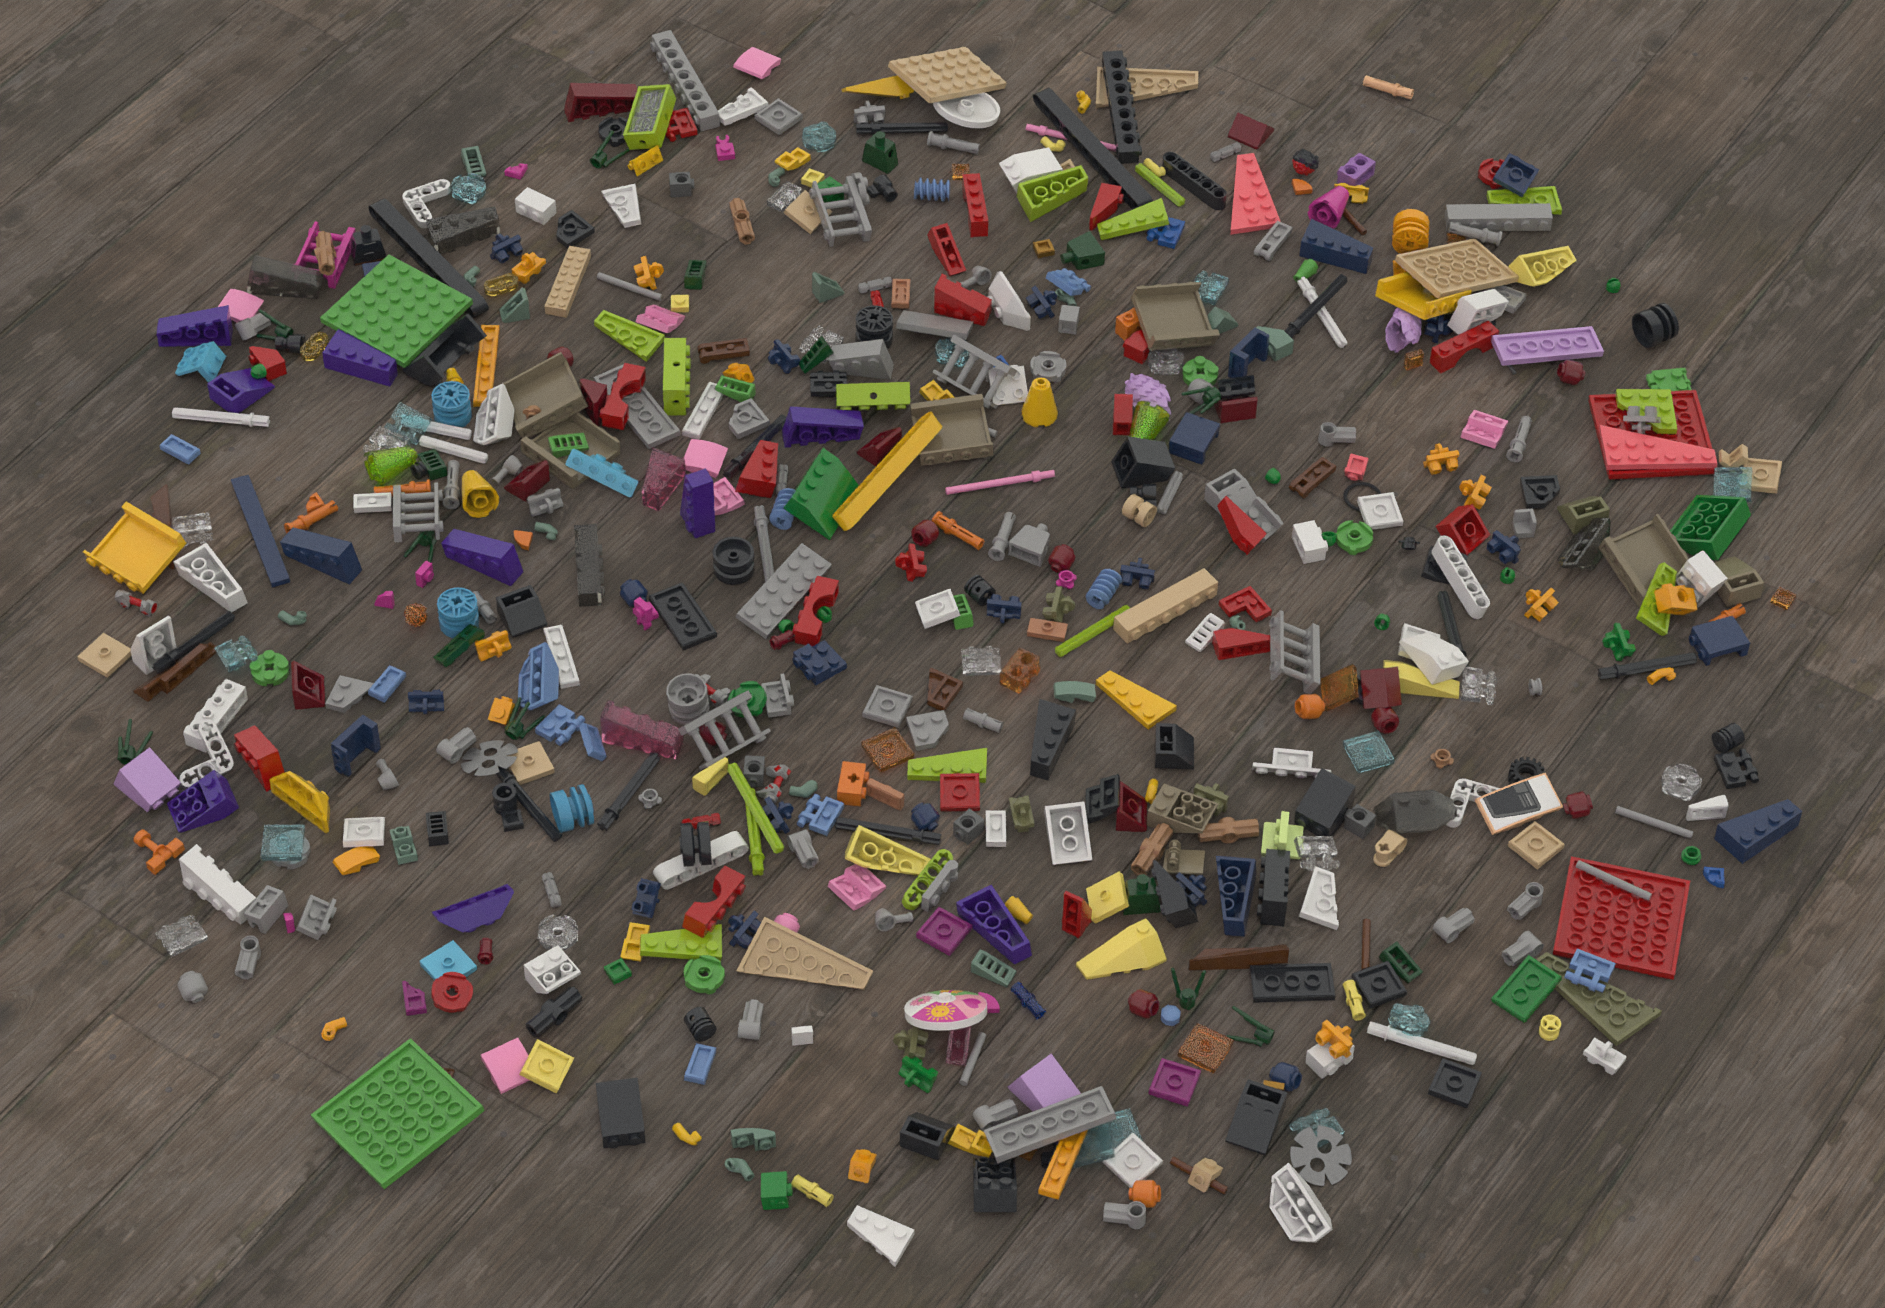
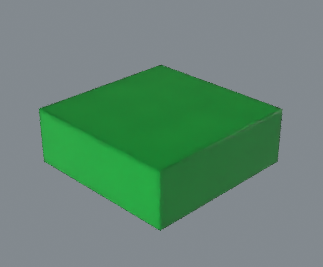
[604,958,632,985]

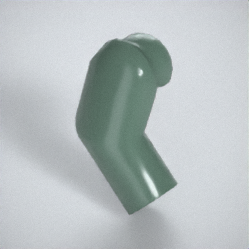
[768,166,785,187]
[463,266,480,287]
[1055,288,1077,306]
[534,522,558,541]
[278,610,307,626]
[1229,615,1246,630]
[725,1158,755,1181]

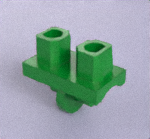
[1602,623,1636,661]
[898,1056,938,1093]

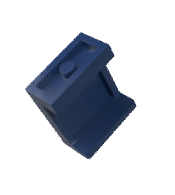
[1228,327,1270,378]
[1169,412,1220,465]
[1689,616,1750,666]
[331,715,381,777]

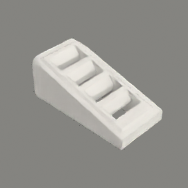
[1185,613,1225,652]
[1686,795,1729,821]

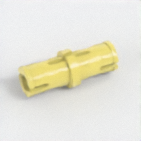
[1343,980,1366,1021]
[792,1174,834,1207]

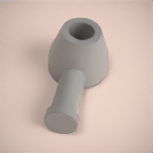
[960,266,991,289]
[491,455,523,485]
[376,759,399,790]
[875,908,913,931]

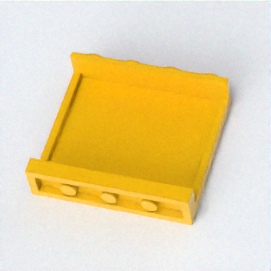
[1375,272,1472,320]
[83,501,186,594]

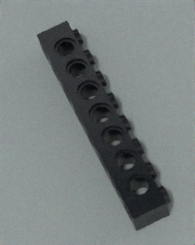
[1102,50,1142,164]

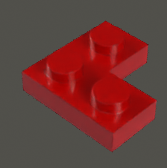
[1219,586,1272,622]

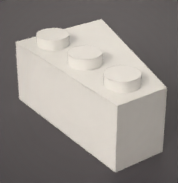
[1447,289,1509,335]

